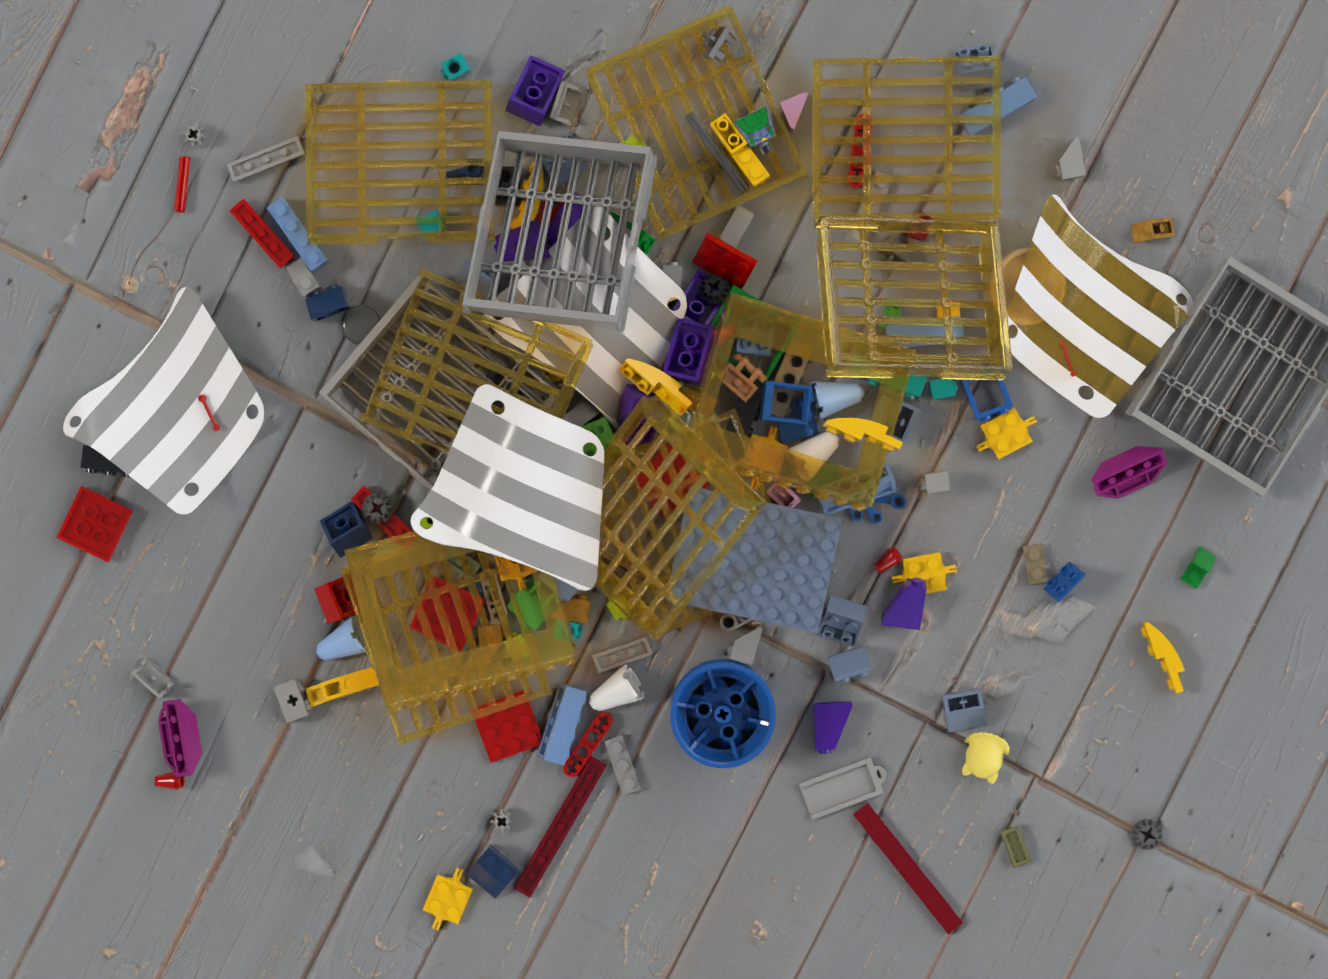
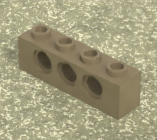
[771,339,815,417]

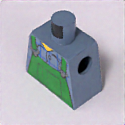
[733,106,776,156]

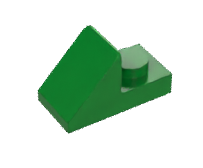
[1179,546,1216,589]

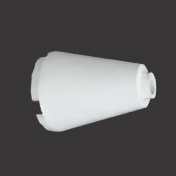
[785,431,839,481]
[589,665,644,711]

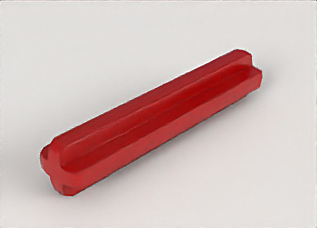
[174,156,190,213]

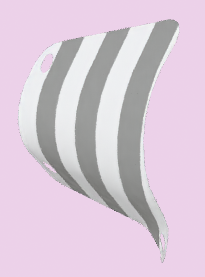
[484,206,687,429]
[63,287,264,514]
[411,384,604,591]

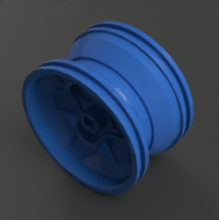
[670,659,776,768]

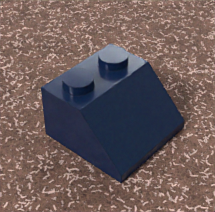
[305,284,351,322]
[320,501,373,558]
[466,845,519,899]

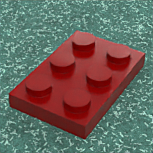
[692,232,758,289]

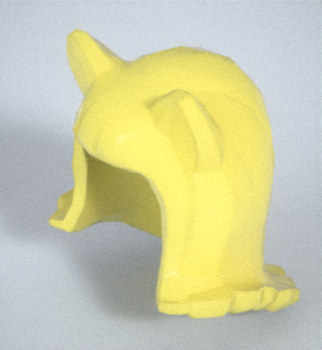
[962,732,1010,784]

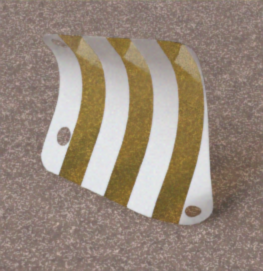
[1002,195,1193,418]

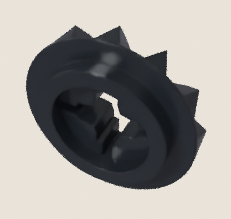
[699,274,730,304]

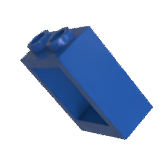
[959,363,1013,422]
[760,381,815,425]

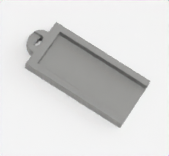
[798,757,887,820]

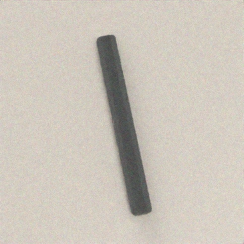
[685,112,749,192]

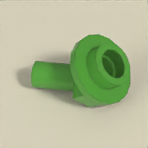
[878,304,902,330]

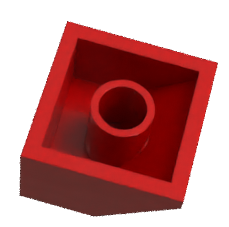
[314,572,370,624]

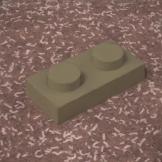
[1022,544,1048,585]

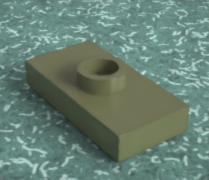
[999,825,1031,868]

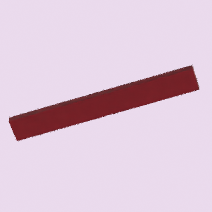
[514,756,607,898]
[853,802,963,935]

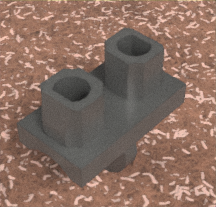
[702,26,736,62]
[875,235,912,269]

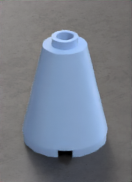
[809,381,864,420]
[316,616,372,661]

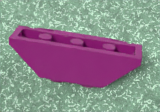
[1091,446,1167,499]
[158,699,202,777]

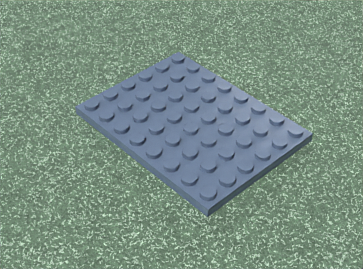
[666,486,842,633]

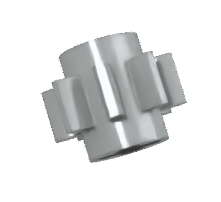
[182,123,207,147]
[490,808,514,833]

